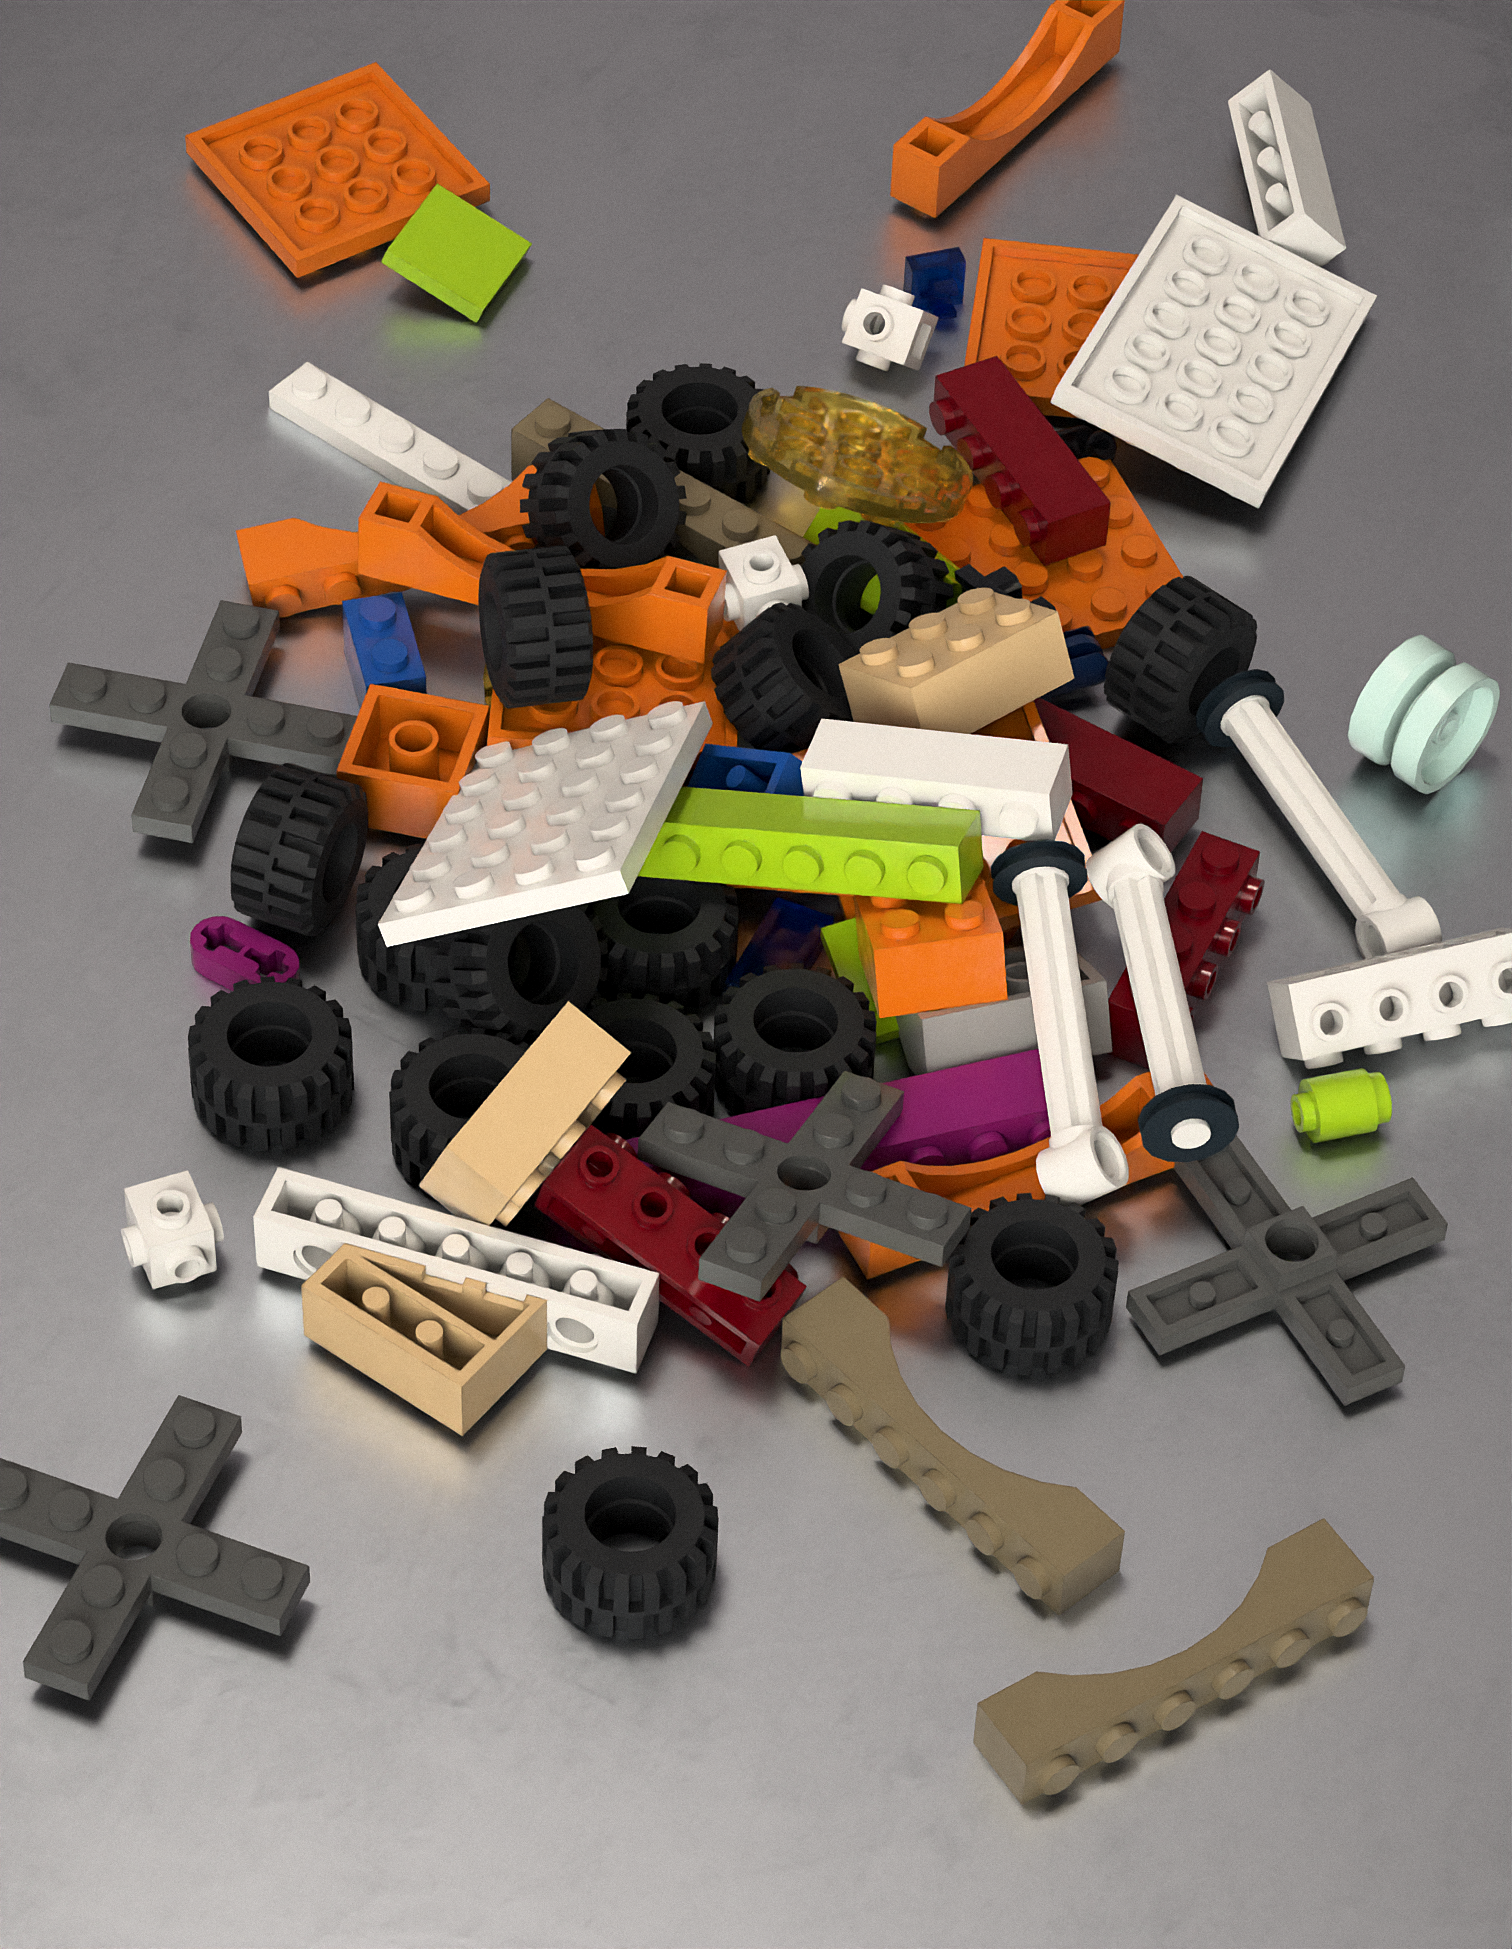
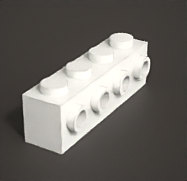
[1228,69,1346,267]
[800,719,1073,841]
[1267,928,1512,1069]

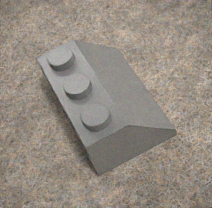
[895,946,1112,1076]

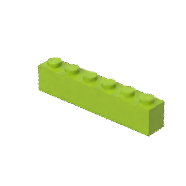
[638,787,984,904]

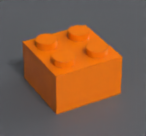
[336,684,490,839]
[854,873,1008,1018]

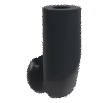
[1056,425,1117,461]

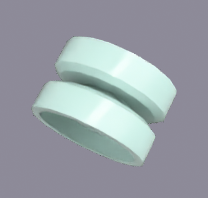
[1348,634,1500,794]

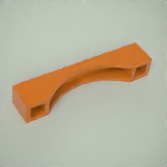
[890,0,1125,219]
[236,465,605,618]
[358,481,727,664]
[838,1071,1213,1280]

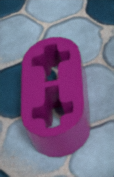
[190,916,300,991]

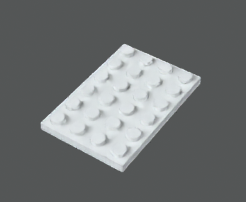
[1050,195,1377,509]
[378,701,713,947]

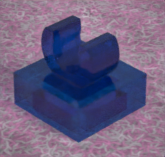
[903,247,966,321]

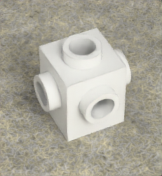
[842,284,939,372]
[718,535,809,631]
[121,1170,224,1289]

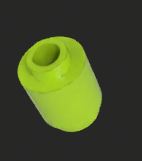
[1290,1068,1392,1143]

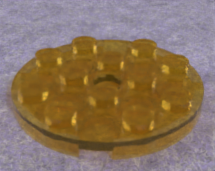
[741,386,973,527]

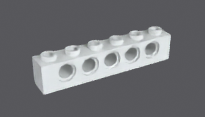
[253,1167,659,1373]

